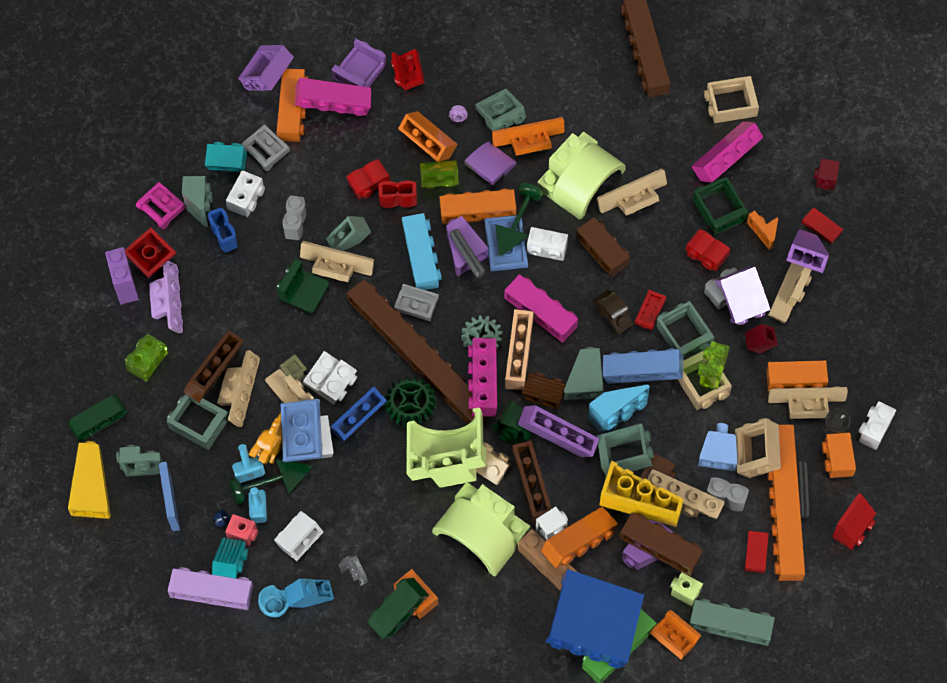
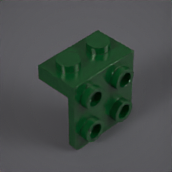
[276,259,329,313]

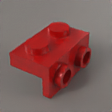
[391,49,425,91]

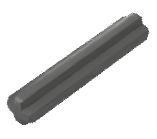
[450,229,485,277]
[797,461,809,518]

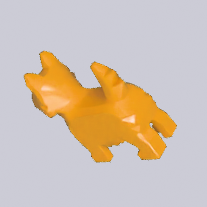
[249,412,282,464]

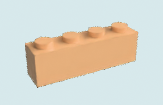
[505,309,533,391]

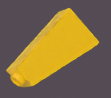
[68,441,111,519]

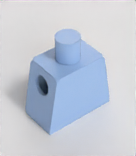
[698,423,737,471]

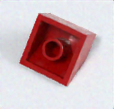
[832,493,876,550]

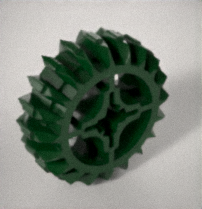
[384,376,436,428]

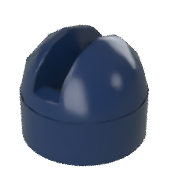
[213,509,230,527]

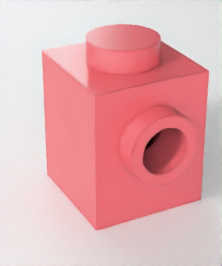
[225,514,258,546]

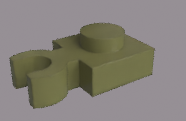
[280,355,307,390]

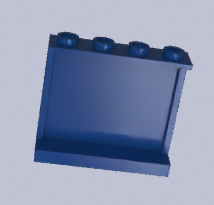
[545,569,644,668]

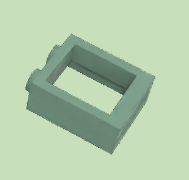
[656,301,714,361]
[167,394,229,450]
[597,424,654,477]

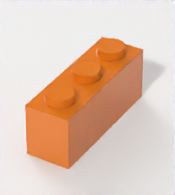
[398,111,458,162]
[766,361,828,391]

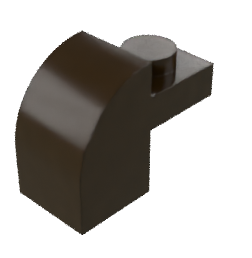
[592,290,634,335]

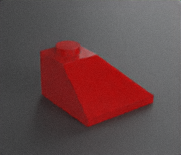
[125,228,176,278]

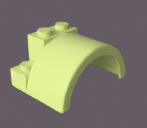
[537,132,626,220]
[406,408,486,488]
[432,482,531,576]

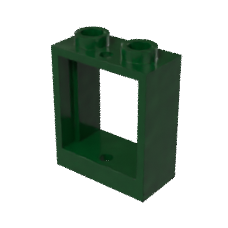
[693,177,748,235]

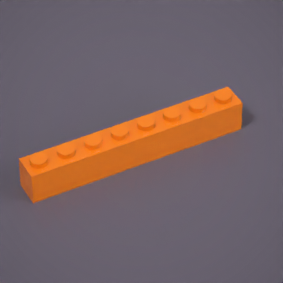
[768,425,805,581]

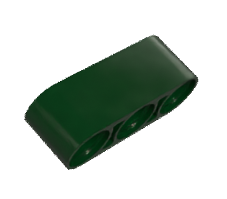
[68,395,127,440]

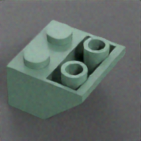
[182,176,213,227]

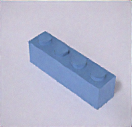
[603,348,683,384]

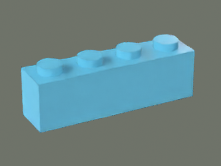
[402,213,442,290]

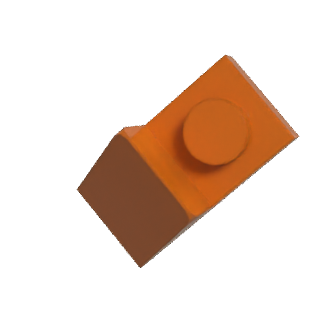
[747,211,778,250]

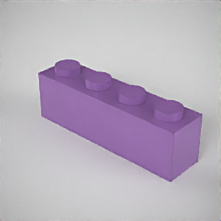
[518,405,599,457]

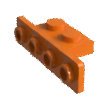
[492,117,564,156]

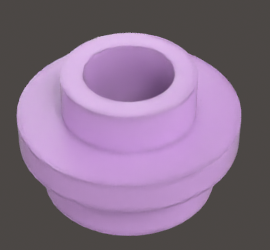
[449,105,467,122]

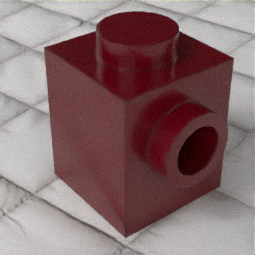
[813,159,839,190]
[745,324,778,354]

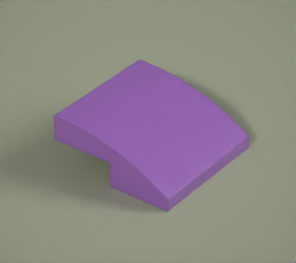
[464,141,517,185]

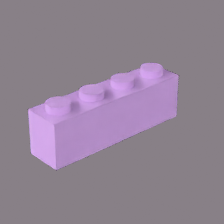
[168,567,253,610]

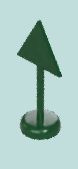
[495,182,544,257]
[229,459,313,505]

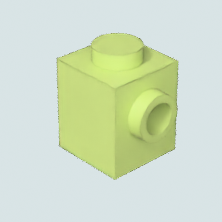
[670,573,703,606]

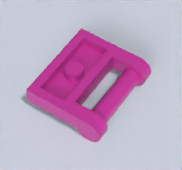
[136,182,186,229]

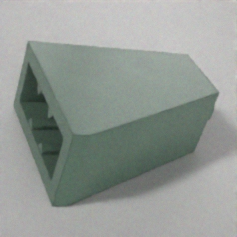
[564,347,603,400]

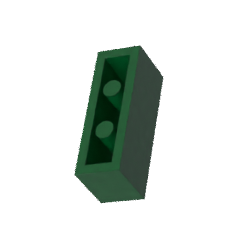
[367,578,429,639]

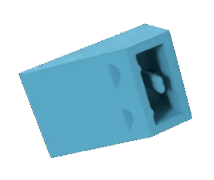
[588,385,650,434]

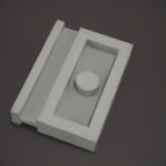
[394,284,439,321]

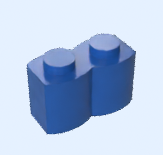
[208,207,238,253]

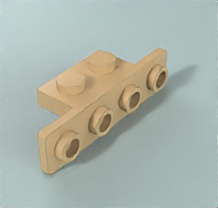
[597,169,667,216]
[300,241,374,282]
[768,262,812,323]
[217,350,260,427]
[265,369,314,403]
[768,386,848,419]
[647,469,724,519]

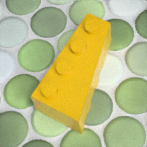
[599,461,684,527]

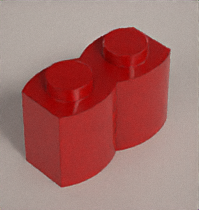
[347,159,390,199]
[379,180,417,208]
[686,229,730,271]

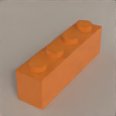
[277,69,309,142]
[440,189,516,224]
[541,506,618,568]

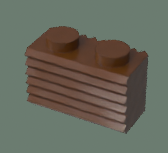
[522,372,566,410]

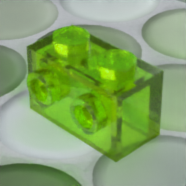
[420,161,459,188]
[125,334,168,382]
[697,341,730,390]

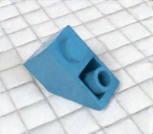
[284,579,334,608]

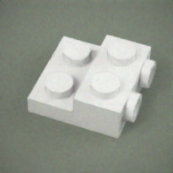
[302,351,357,405]

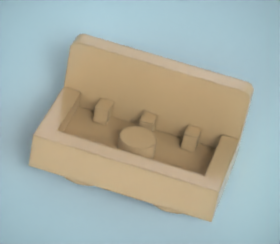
[476,442,513,485]

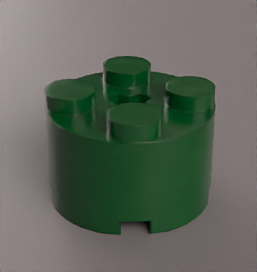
[492,401,533,445]

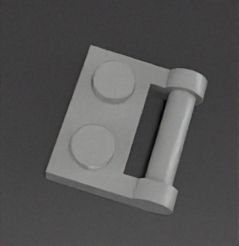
[242,124,290,171]

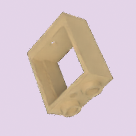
[704,76,759,123]
[677,349,732,410]
[735,418,781,478]

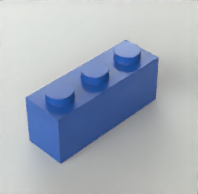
[329,386,387,442]

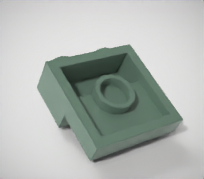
[475,89,526,131]
[116,445,163,477]

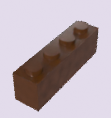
[183,330,244,403]
[512,441,552,525]
[620,512,703,577]

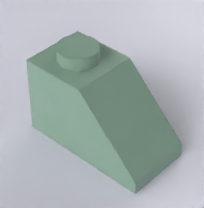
[326,216,371,251]

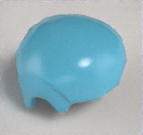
[258,585,289,618]

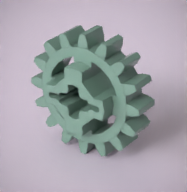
[461,315,503,351]

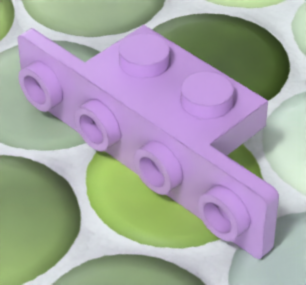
[149,261,183,334]

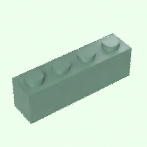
[689,599,775,646]

